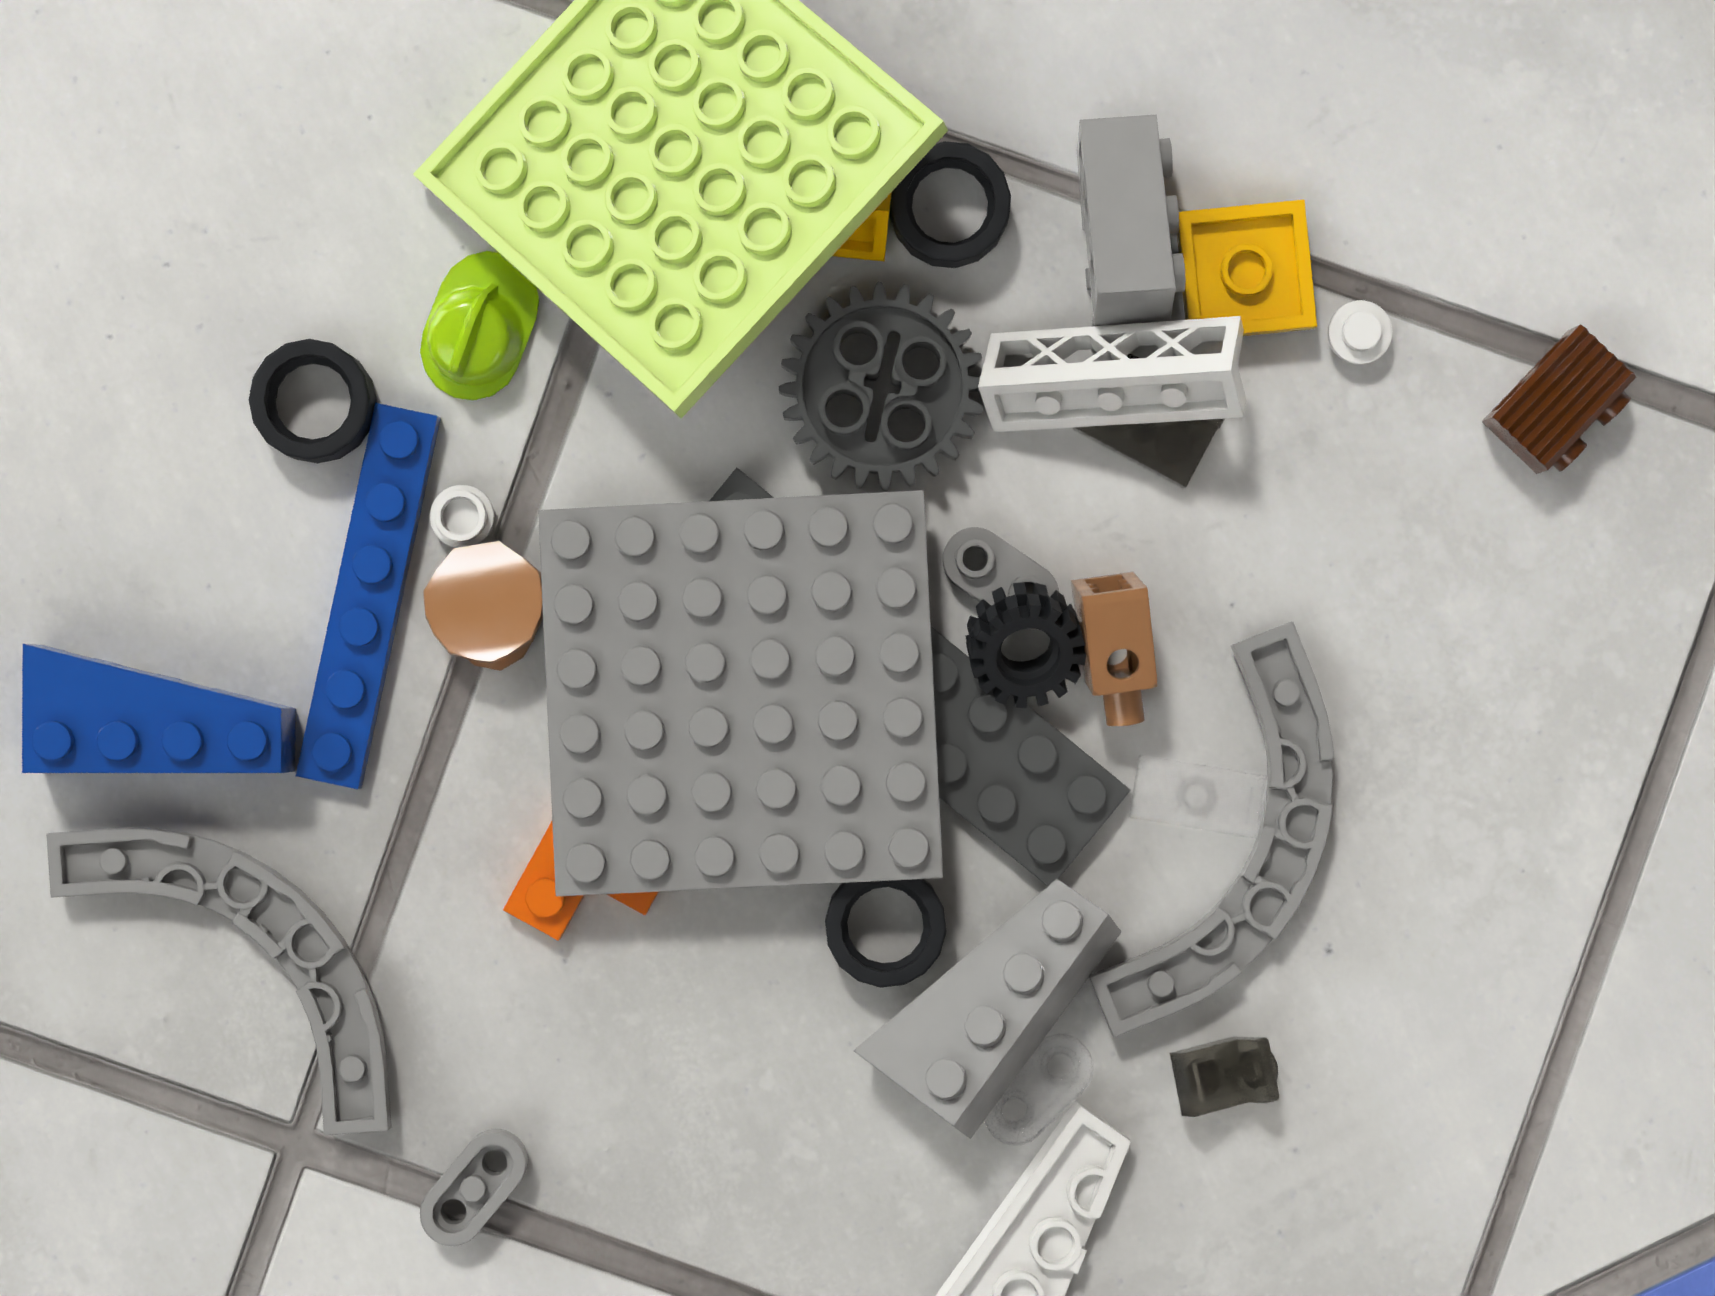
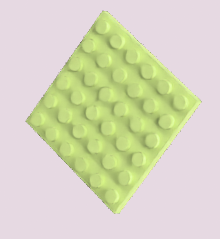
[413,0,948,419]

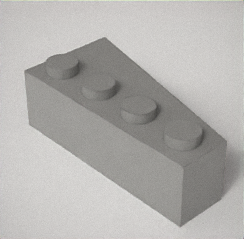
[854,879,1122,1139]

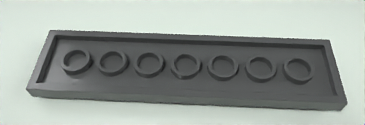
[709,467,1131,886]

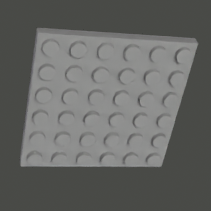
[538,490,943,896]

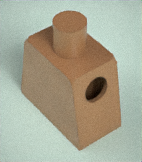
[1071,572,1157,726]

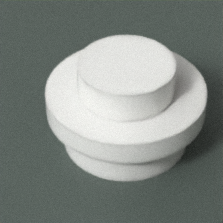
[1328,300,1393,365]
[430,485,494,548]

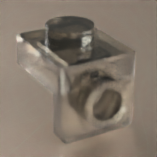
[1170,1036,1279,1117]

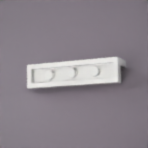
[978,316,1246,432]

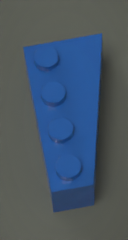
[22,644,296,773]

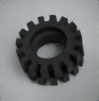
[965,582,1086,708]

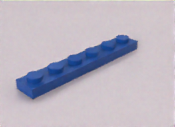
[295,403,441,789]

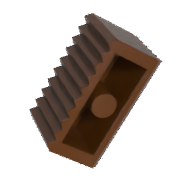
[1482,324,1636,474]

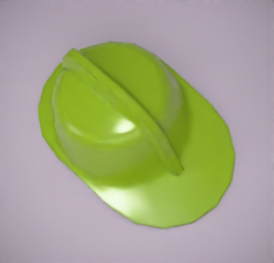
[420,251,540,401]

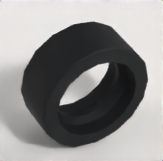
[890,141,1011,268]
[248,339,377,464]
[825,879,947,988]

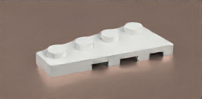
[936,1100,1131,1296]

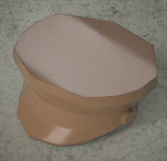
[423,541,543,671]

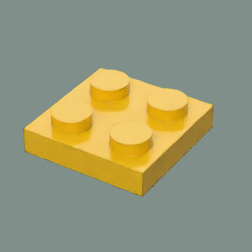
[1177,199,1317,336]

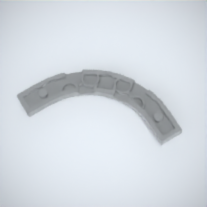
[1089,622,1334,1037]
[46,828,392,1135]

